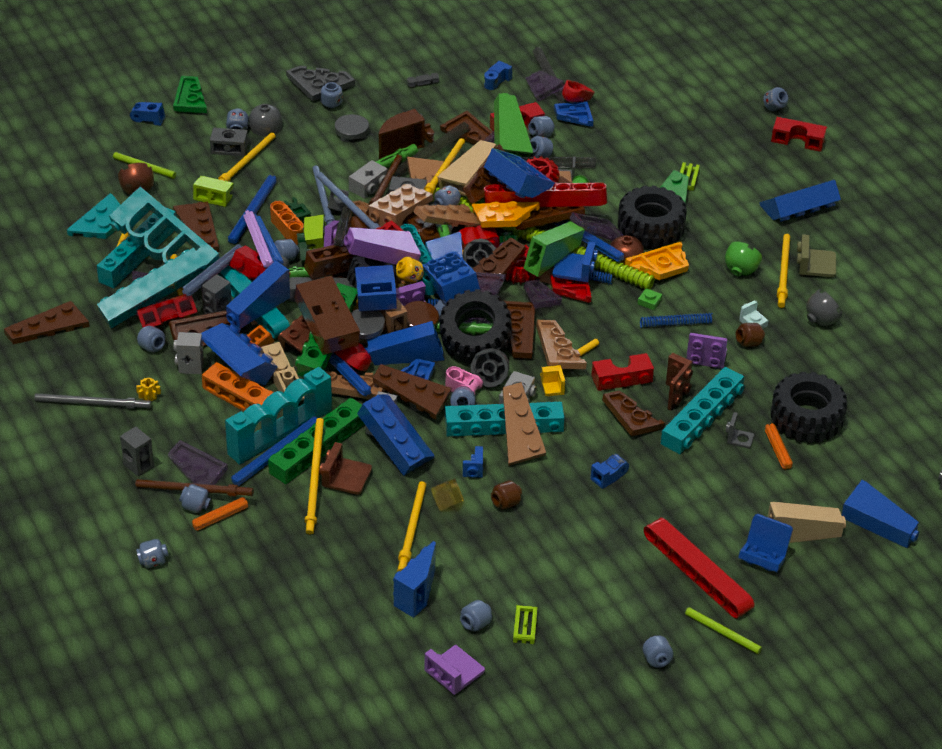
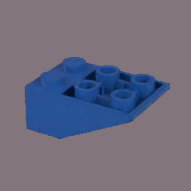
[423,251,480,304]
[355,265,397,311]
[393,541,436,618]

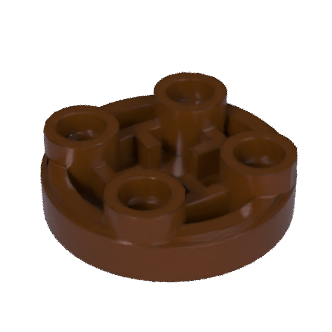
[404,301,439,329]

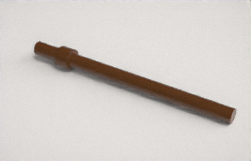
[366,155,402,216]
[135,479,254,497]

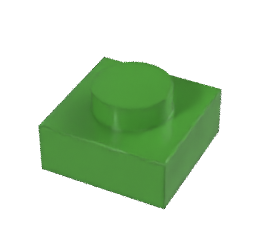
[638,288,662,310]

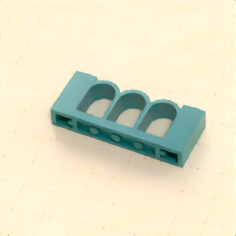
[109,187,220,288]
[225,367,332,465]

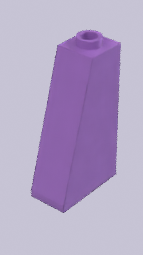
[344,228,421,265]

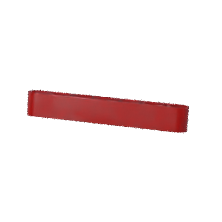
[484,183,607,207]
[643,517,755,619]

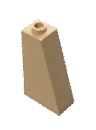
[438,140,496,196]
[768,502,846,543]

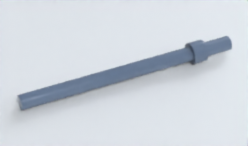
[312,165,335,225]
[316,172,381,229]

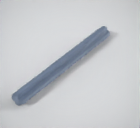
[182,244,243,296]

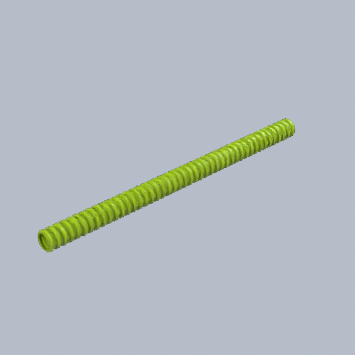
[432,187,655,290]

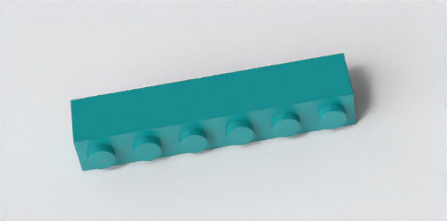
[97,248,206,328]

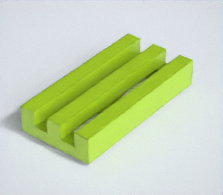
[680,162,700,191]
[513,605,538,644]

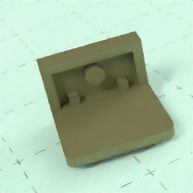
[796,234,836,277]

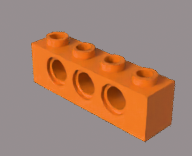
[202,362,274,411]

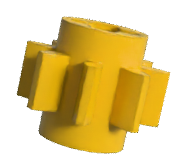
[136,378,161,401]

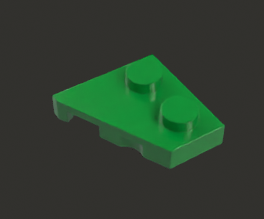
[660,170,689,204]

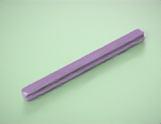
[243,210,274,268]

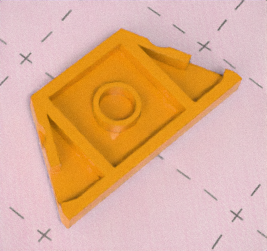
[472,201,540,228]
[624,242,689,280]

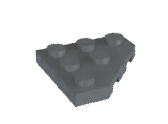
[286,66,355,101]

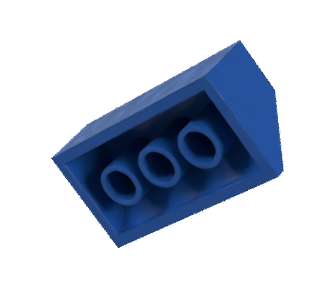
[484,148,555,198]
[759,180,841,222]
[202,323,278,385]
[357,394,435,476]

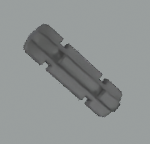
[407,73,439,87]

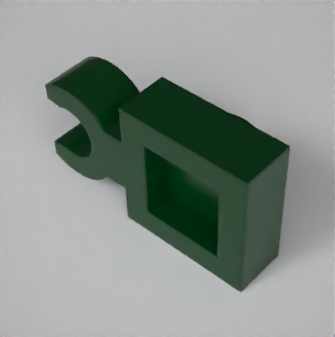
[284,197,311,222]
[499,231,518,244]
[297,233,311,267]

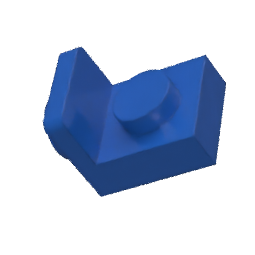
[463,446,483,478]

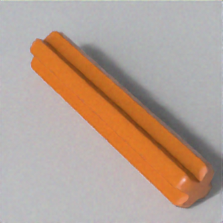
[765,423,793,470]
[192,497,248,531]

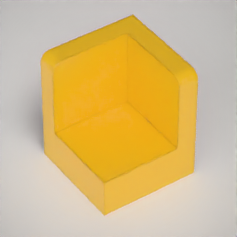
[541,365,565,396]

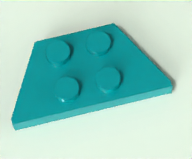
[67,193,120,239]

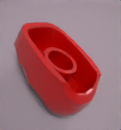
[562,80,595,102]
[334,343,372,371]

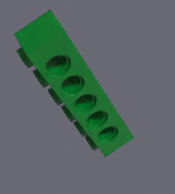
[295,283,358,378]
[268,398,365,485]

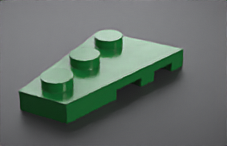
[173,76,207,113]

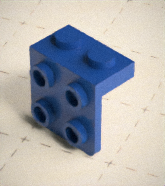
[553,241,598,282]
[738,514,793,572]

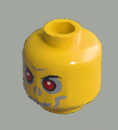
[396,257,424,283]

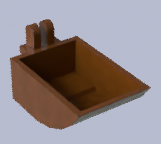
[379,109,434,160]

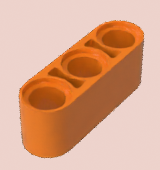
[270,201,304,245]

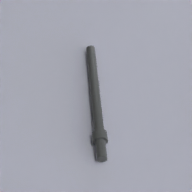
[34,394,151,409]

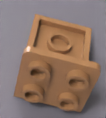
[368,184,433,227]

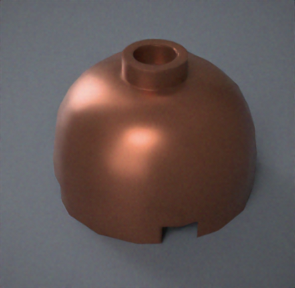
[118,163,154,195]
[609,235,644,268]

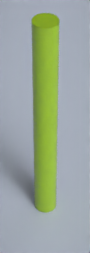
[113,152,176,179]
[685,607,762,654]

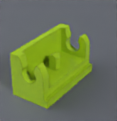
[193,175,234,207]
[304,214,327,250]

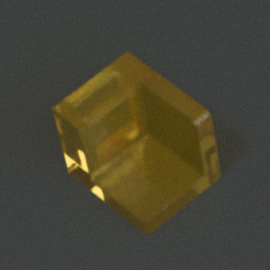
[430,479,464,510]

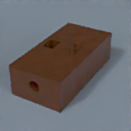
[295,276,360,355]

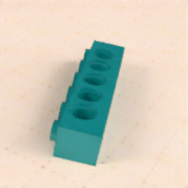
[97,207,176,289]
[660,367,745,454]
[445,402,564,437]

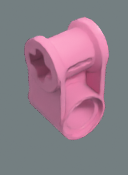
[445,366,483,399]

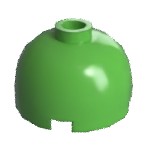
[725,242,762,276]

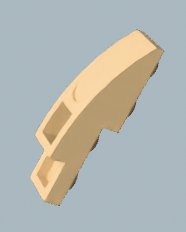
[261,342,304,401]

